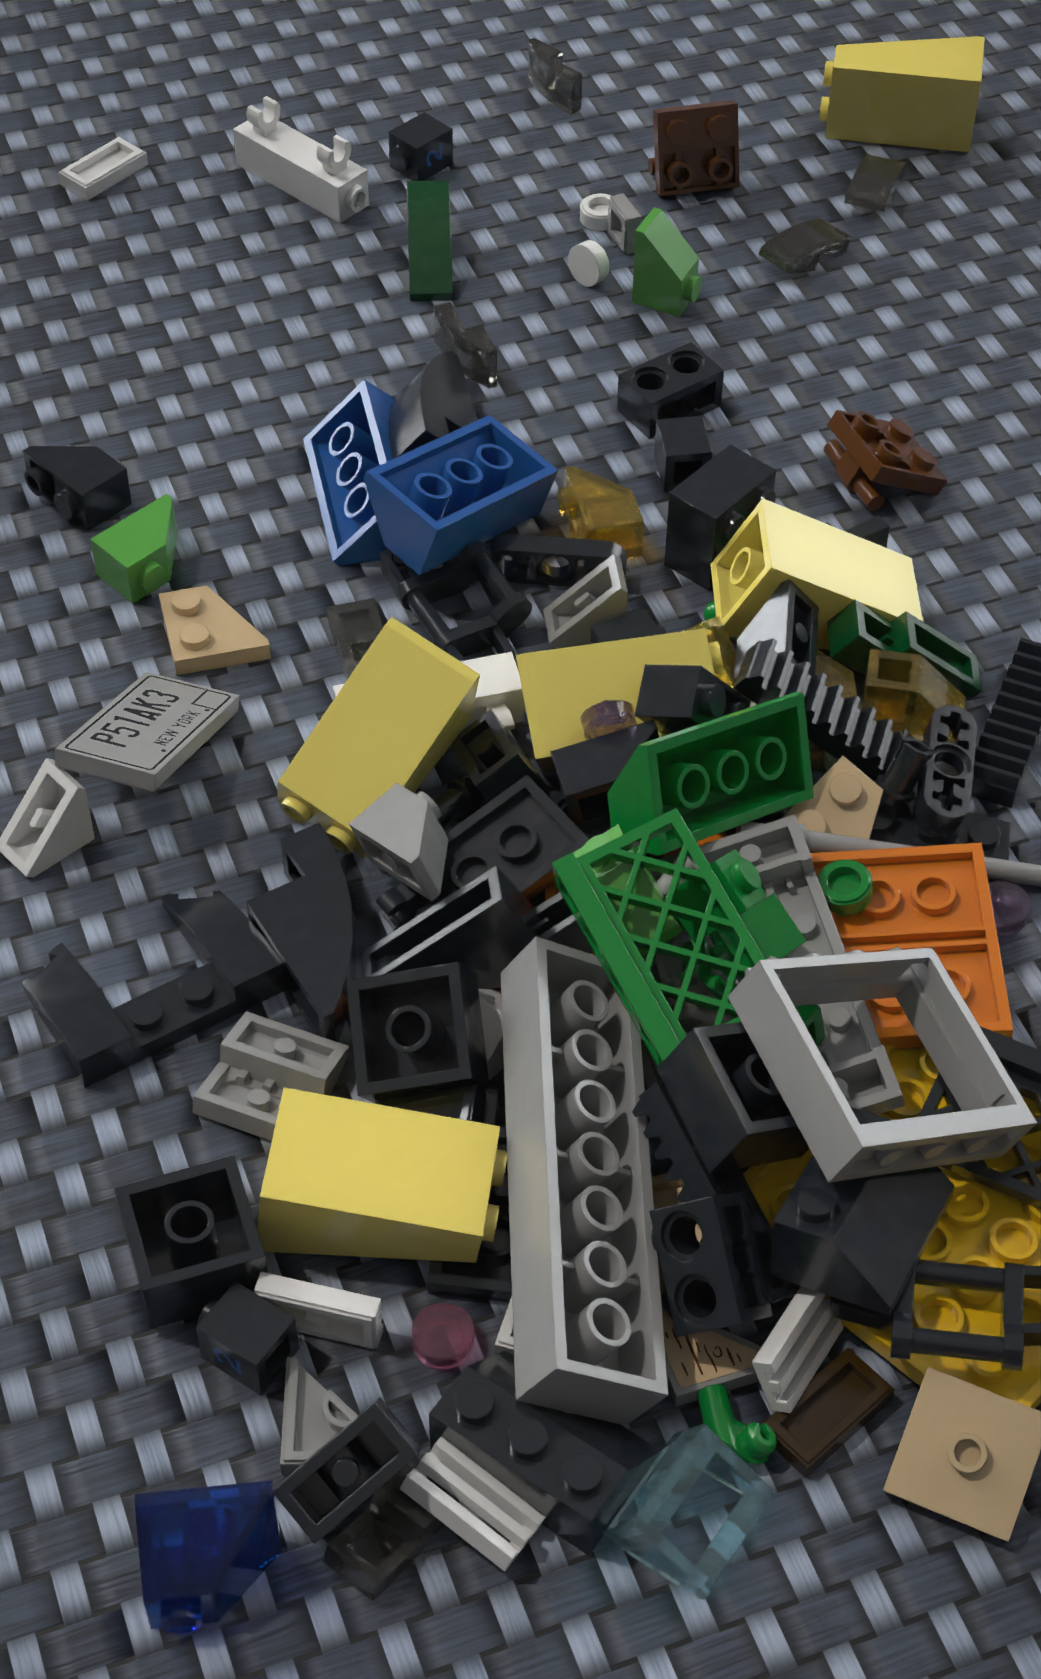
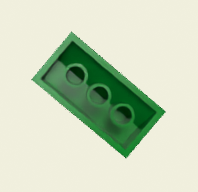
[607,692,814,855]

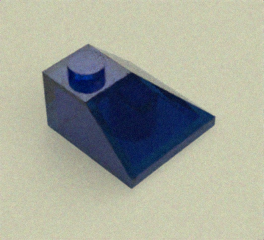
[135,1480,282,1633]

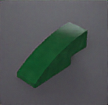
[407,180,453,301]
[827,599,982,697]

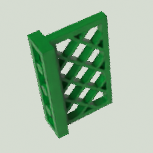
[552,808,766,1067]

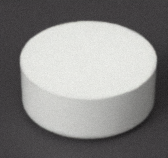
[580,193,611,231]
[568,240,610,287]

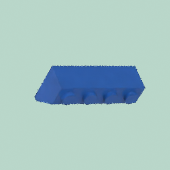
[303,379,395,566]
[364,415,559,575]

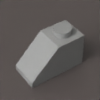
[349,783,448,901]

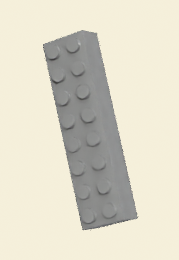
[500,937,668,1426]

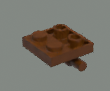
[648,100,740,196]
[823,410,948,511]

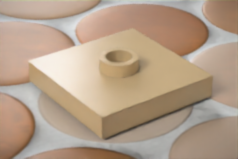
[883,1367,1041,1542]

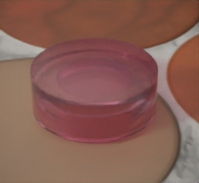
[412,1303,474,1369]

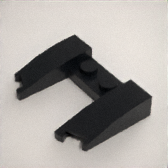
[22,890,286,1088]

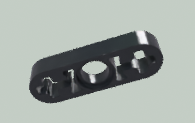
[488,534,627,587]
[915,705,977,834]

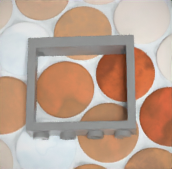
[728,947,1037,1183]

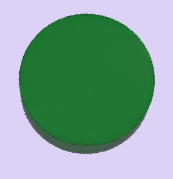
[817,860,873,916]

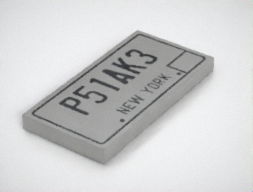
[55,672,240,792]

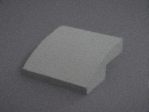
[192,1011,349,1141]

